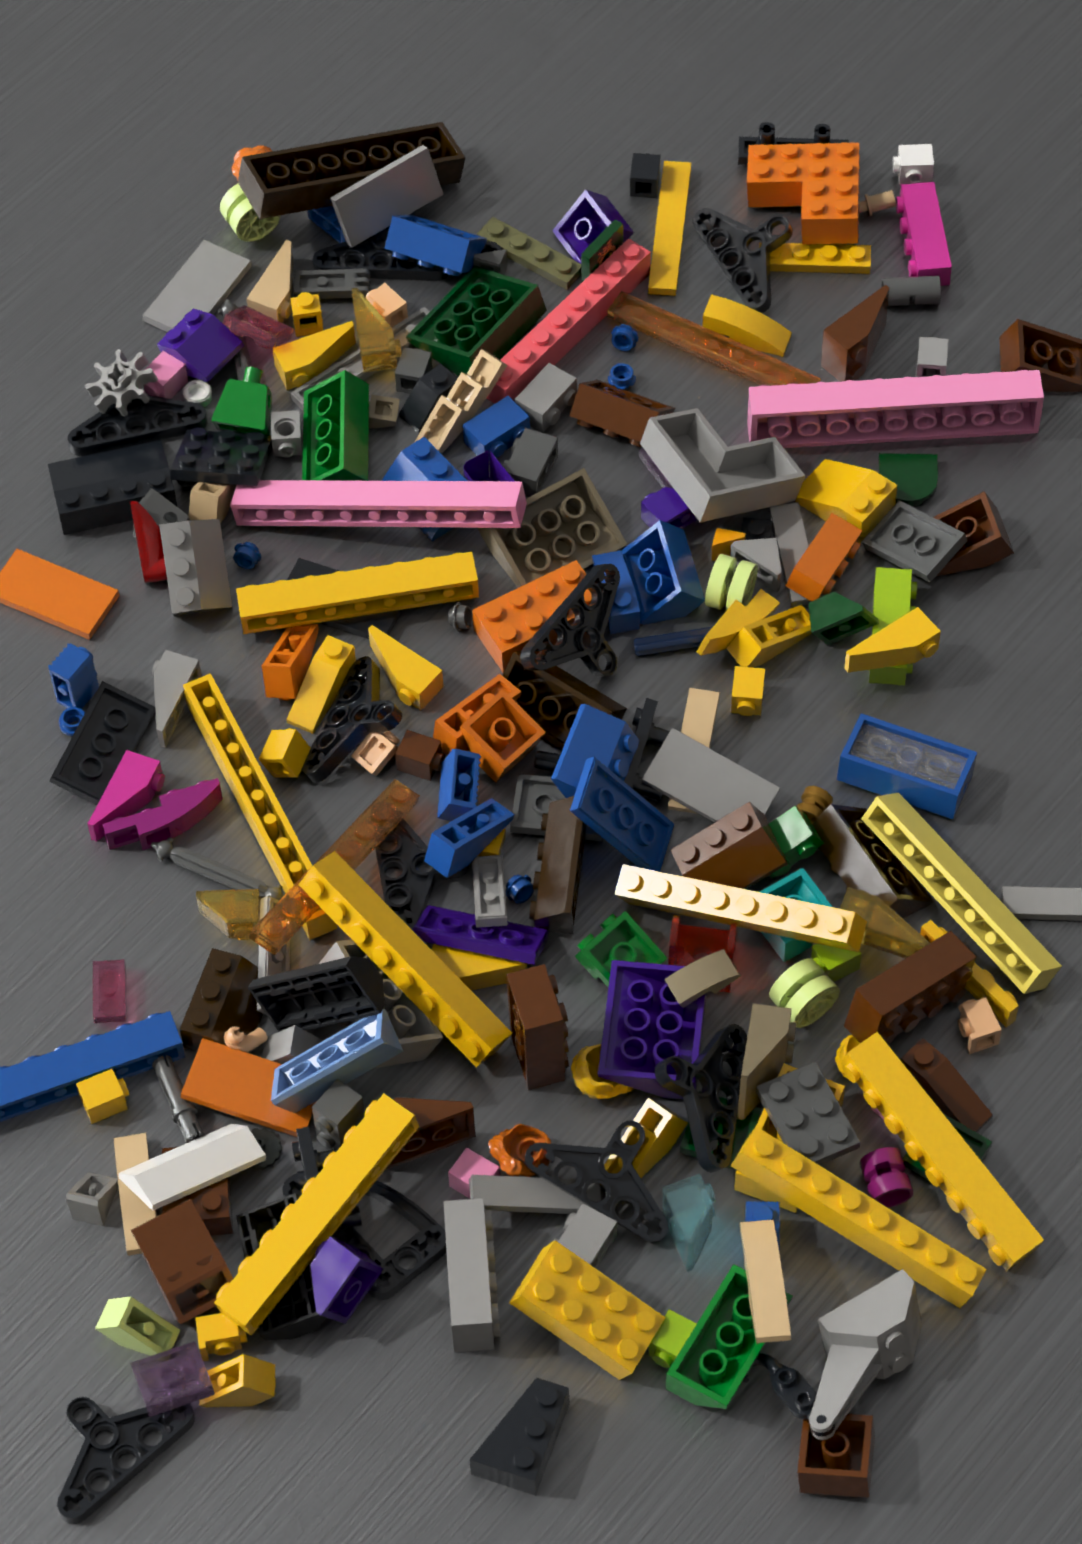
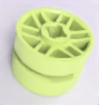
[220,184,281,242]
[705,554,758,610]
[769,958,840,1028]

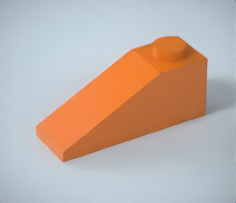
[261,624,319,700]
[433,674,521,756]

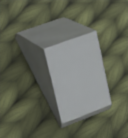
[730,538,781,593]
[262,1025,324,1064]
[66,1172,118,1226]

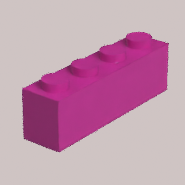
[895,182,952,286]

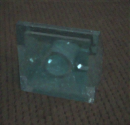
[662,1174,716,1272]

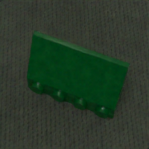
[406,266,547,376]

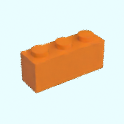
[785,513,862,601]

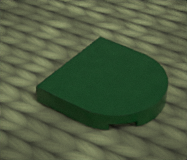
[878,453,938,507]

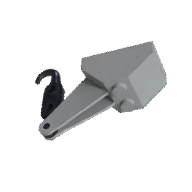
[743,1269,922,1440]

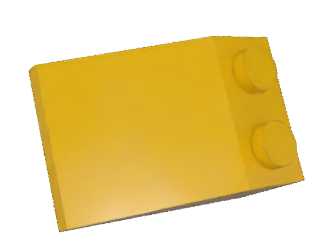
[794,459,897,543]

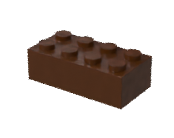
[844,931,976,1045]
[507,964,569,1091]

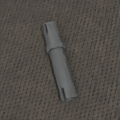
[152,1055,205,1143]

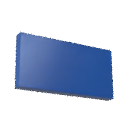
[570,757,674,872]

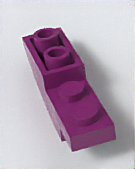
[103,778,223,851]

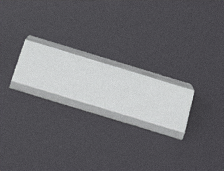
[118,1124,266,1211]

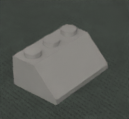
[159,519,232,616]

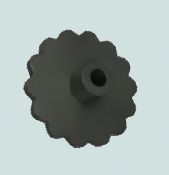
[251,1128,282,1169]

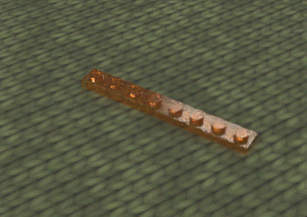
[608,291,821,386]
[249,779,420,956]

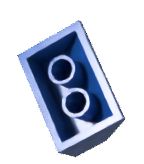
[384,214,487,276]
[381,437,467,542]
[621,520,705,625]
[551,704,640,798]

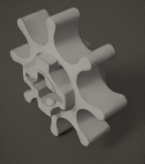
[85,349,158,416]

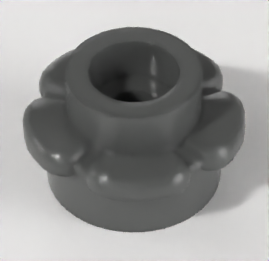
[448,602,472,632]

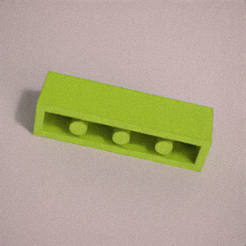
[869,567,917,685]

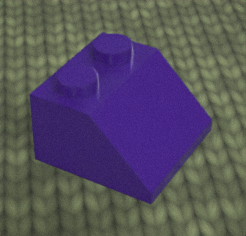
[552,190,634,264]
[157,308,244,382]
[311,1236,384,1324]

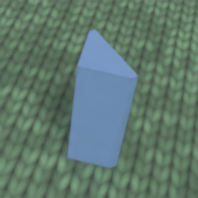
[271,1008,403,1113]

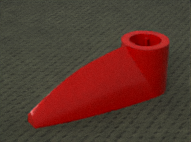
[130,501,167,584]

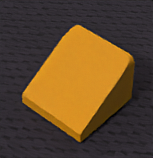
[711,528,746,561]

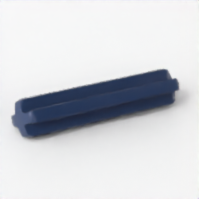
[633,626,713,656]

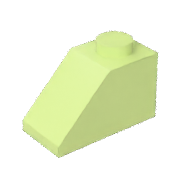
[95,1297,180,1360]

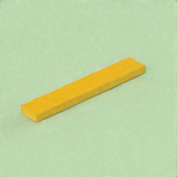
[648,161,691,296]

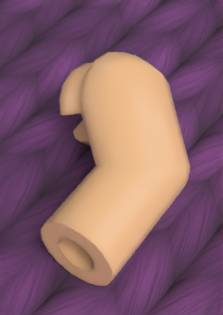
[224,1027,268,1053]

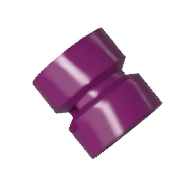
[860,1147,914,1208]

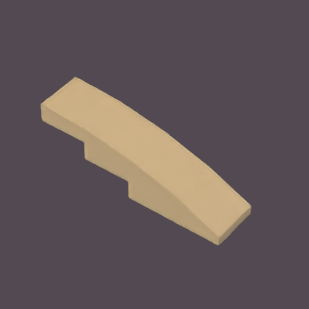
[414,349,507,454]
[668,688,720,814]
[114,1133,157,1256]
[740,1220,791,1343]

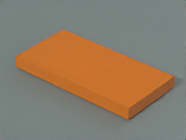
[0,549,120,640]
[180,1038,317,1137]

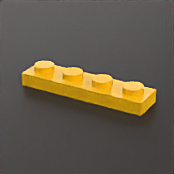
[759,242,871,274]
[918,920,1019,1028]

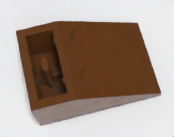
[131,1199,233,1325]

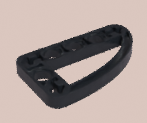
[282,1173,447,1300]

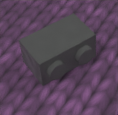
[502,428,558,497]
[312,1079,365,1149]

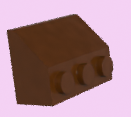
[570,380,675,447]
[671,801,788,889]

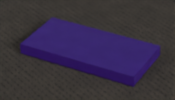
[412,905,549,965]

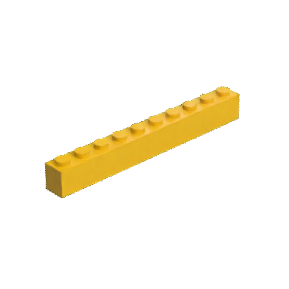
[183,673,338,940]

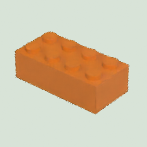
[472,560,592,673]

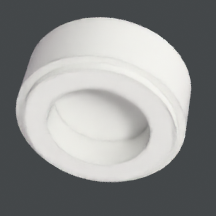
[183,380,212,407]

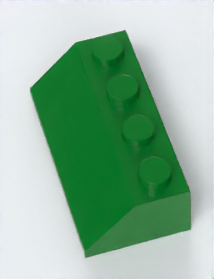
[302,370,369,481]
[666,1264,793,1409]

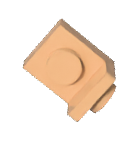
[351,731,401,776]

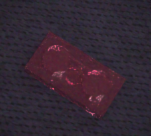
[93,959,126,1024]

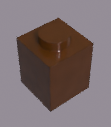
[395,730,445,781]

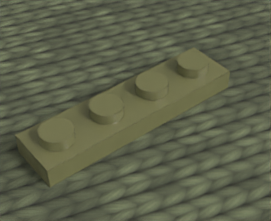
[476,217,582,290]

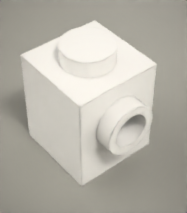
[893,144,934,184]

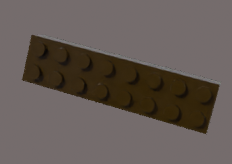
[238,122,466,219]

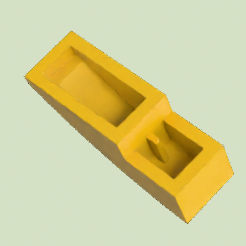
[702,294,792,357]
[696,589,780,656]

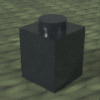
[630,153,661,198]

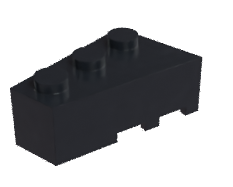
[469,1378,570,1496]

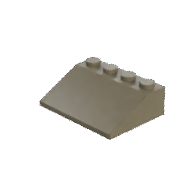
[477,468,628,588]

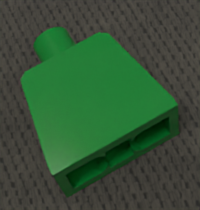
[211,367,272,435]

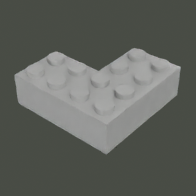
[640,408,806,523]

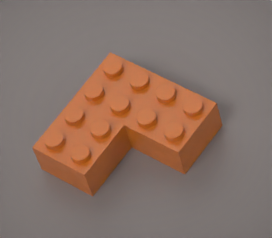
[747,142,860,244]

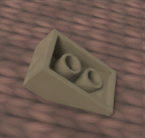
[737,1003,796,1120]

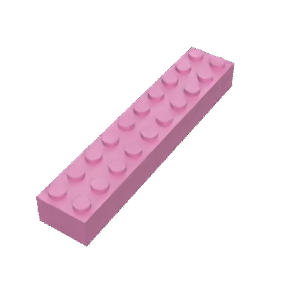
[747,370,1044,448]

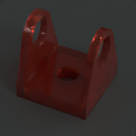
[668,915,738,993]

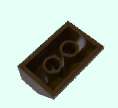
[179,948,263,1051]

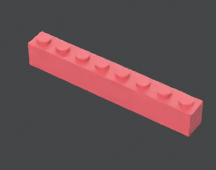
[486,238,651,404]

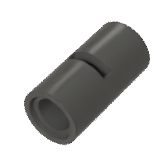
[881,276,941,306]

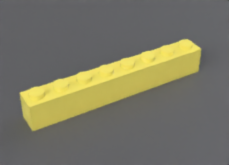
[861,793,1062,994]

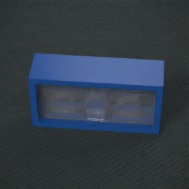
[837,713,977,819]

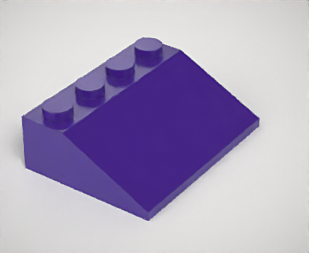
[598,960,707,1099]

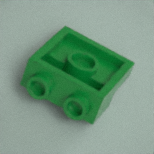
[575,911,667,988]

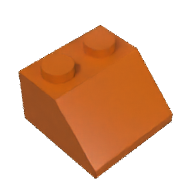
[460,689,546,783]

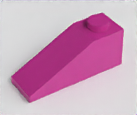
[87,750,165,841]

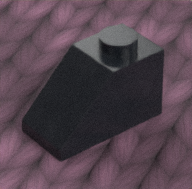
[399,364,458,432]

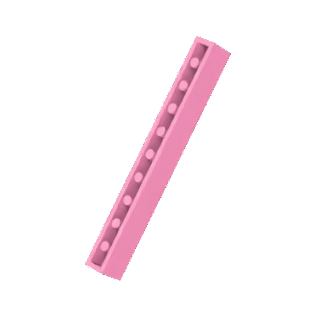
[230,480,527,528]

